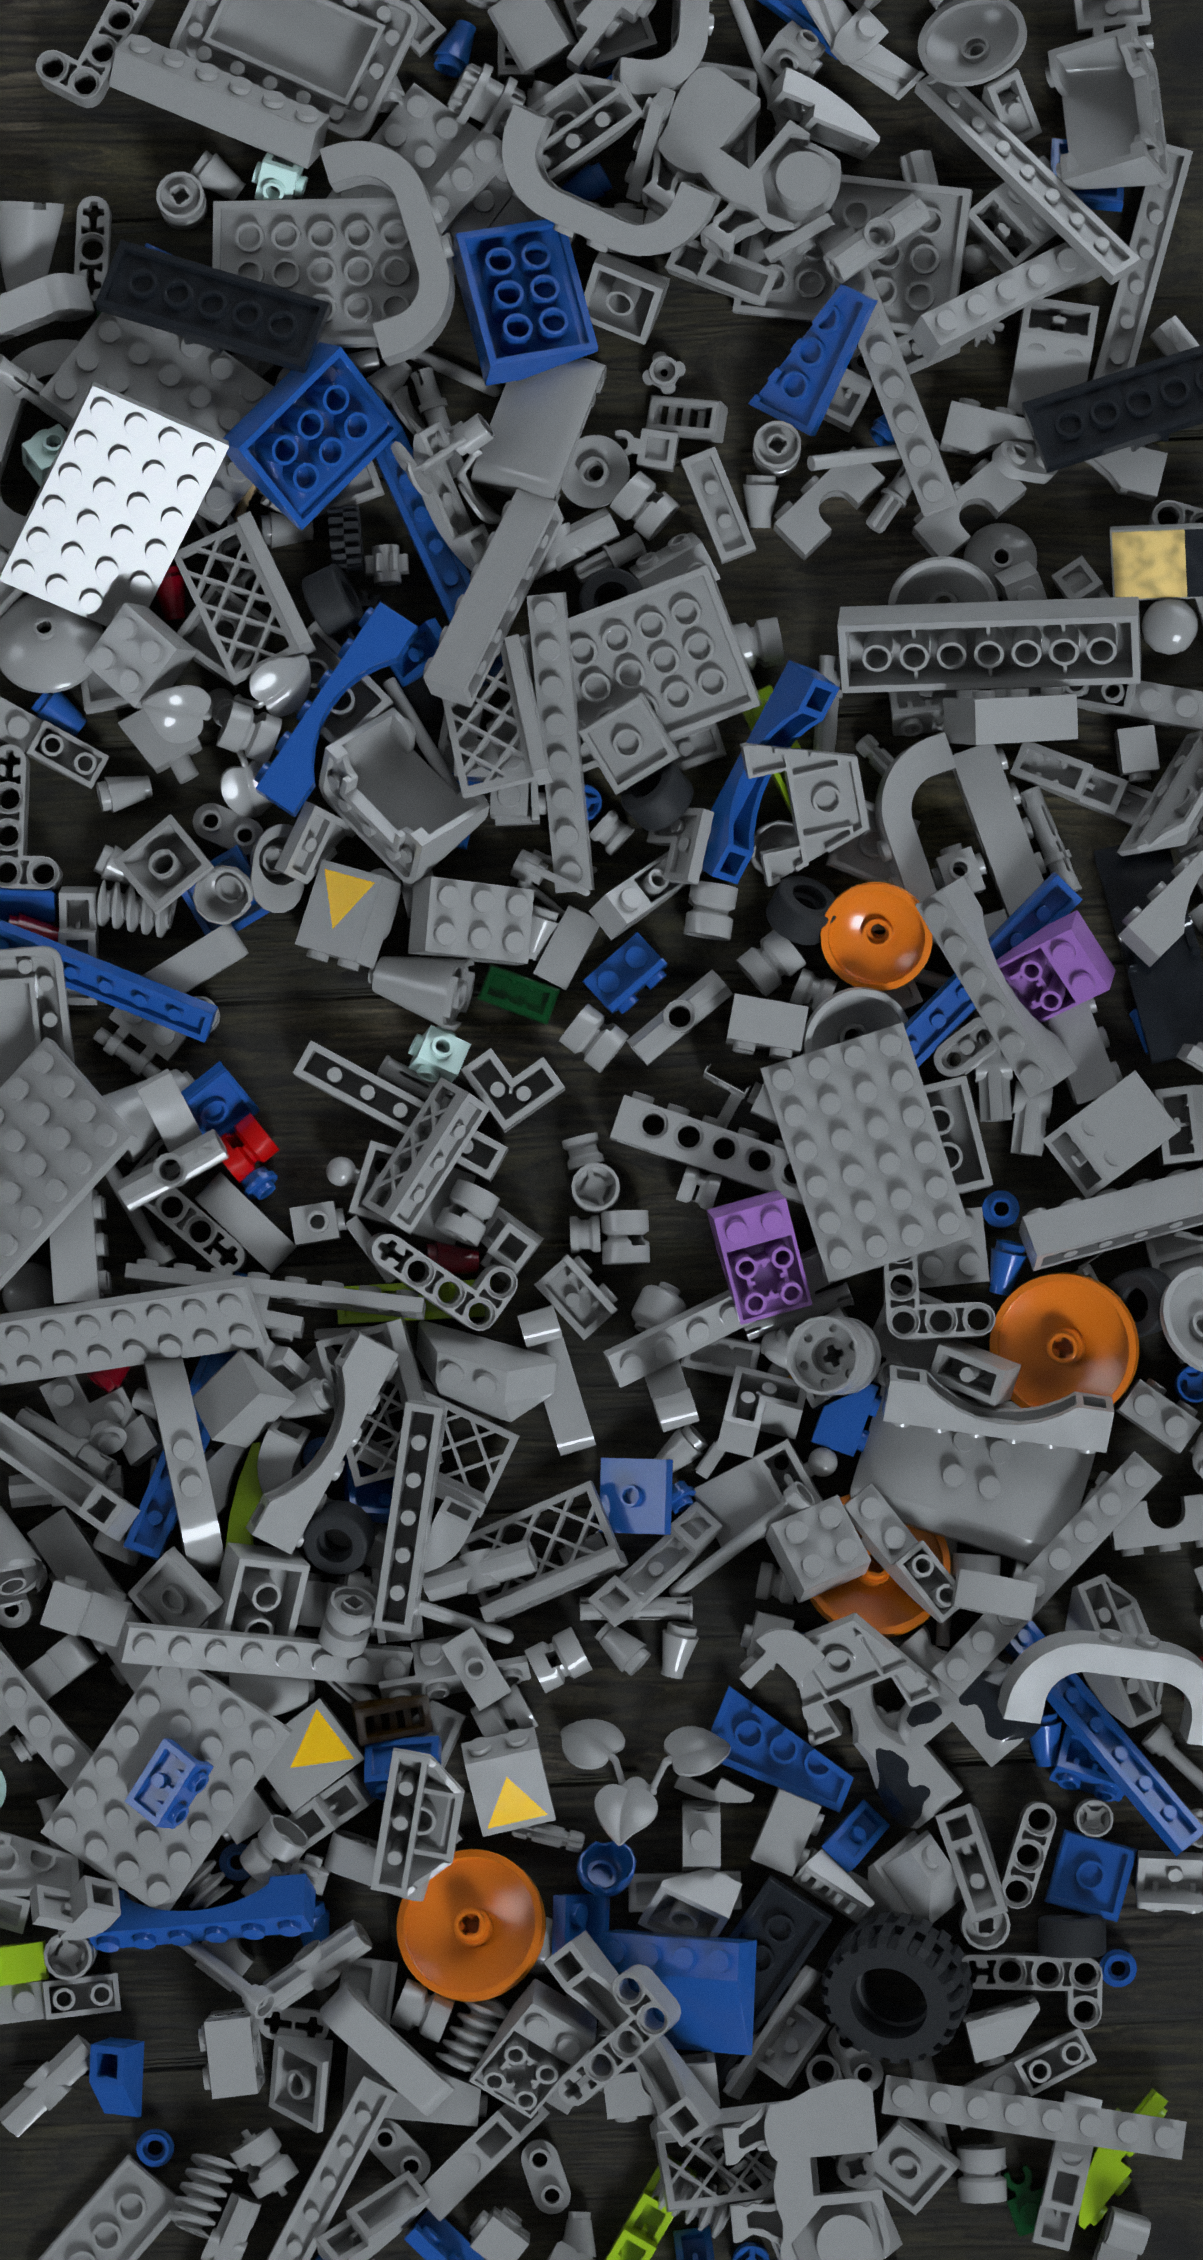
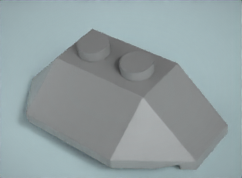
[503,73,644,183]
[1117,730,1203,857]
[416,1320,559,1422]
[1065,1574,1164,1728]
[370,1747,465,1896]

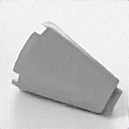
[0,201,64,291]
[368,956,475,1031]
[102,1069,195,1163]
[0,1505,48,1608]
[211,1671,315,1716]

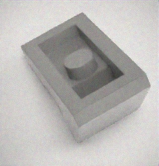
[981,68,1042,143]

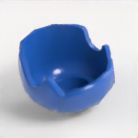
[576,1840,637,1897]

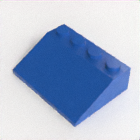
[452,219,598,386]
[223,342,403,530]
[599,1929,757,2055]

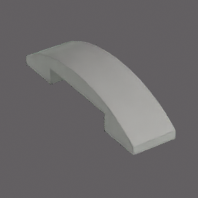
[413,421,489,571]
[588,1501,722,1627]

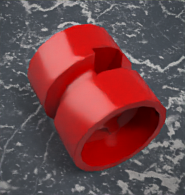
[220,1113,280,1182]

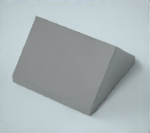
[487,0,578,75]
[192,1349,297,1448]
[269,2035,333,2133]

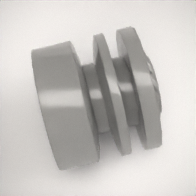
[785,1316,881,1395]

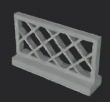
[174,511,316,685]
[442,634,553,799]
[315,1318,444,1487]
[353,1376,520,1518]
[460,1481,629,1624]
[649,2100,786,2212]

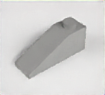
[935,1803,1008,1924]

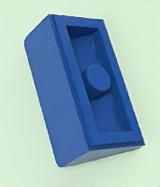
[0,888,58,923]

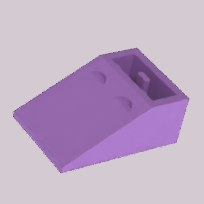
[996,910,1116,1023]
[706,1190,813,1325]

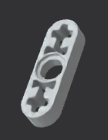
[74,196,112,305]

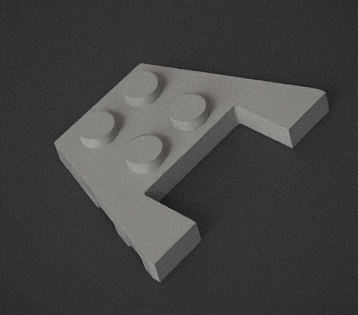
[740,743,870,887]
[796,1612,941,1747]

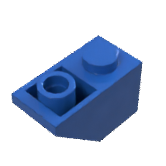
[810,1384,882,1457]
[89,2037,144,2117]

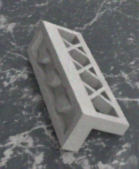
[361,1077,490,1235]

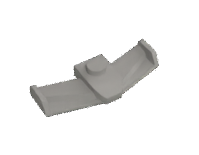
[801,0,926,101]

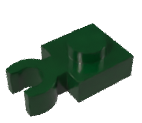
[1003,2164,1043,2237]

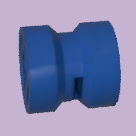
[1173,1366,1203,1403]

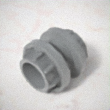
[447,63,526,138]

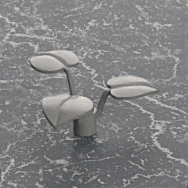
[391,386,502,524]
[141,653,311,818]
[560,1719,731,1846]

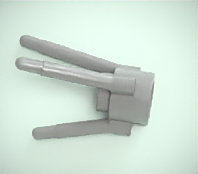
[510,849,597,917]

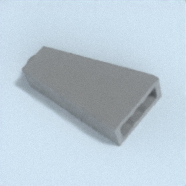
[342,2045,488,2127]

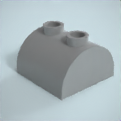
[584,251,670,345]

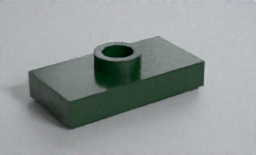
[477,964,560,1025]

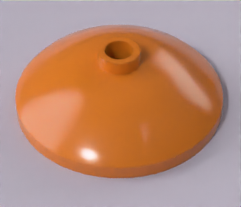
[820,882,933,991]

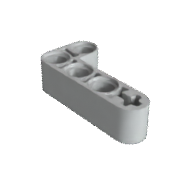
[36,0,155,108]
[0,273,95,343]
[0,744,63,892]
[129,1139,247,1273]
[366,1232,518,1331]
[517,1305,596,1456]
[644,1359,700,1432]
[0,1634,99,1737]
[962,1951,1103,2030]
[557,1964,681,2106]
[319,1982,455,2117]
[1092,2206,1151,2260]

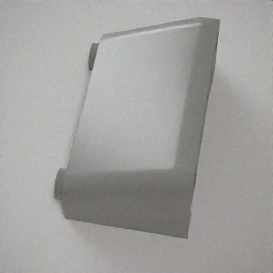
[1045,26,1170,190]
[468,358,607,503]
[319,707,490,884]

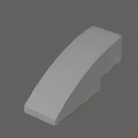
[767,67,880,160]
[665,240,779,307]
[58,886,99,1005]
[258,1767,377,1848]
[316,2170,430,2260]

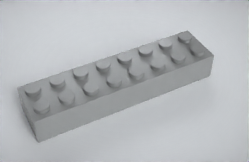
[837,597,1141,693]

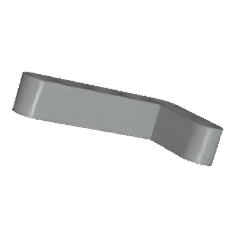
[882,1255,996,1341]

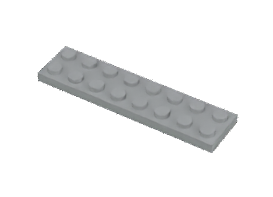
[0,1277,269,1385]

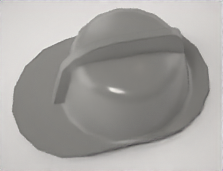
[250,824,305,913]

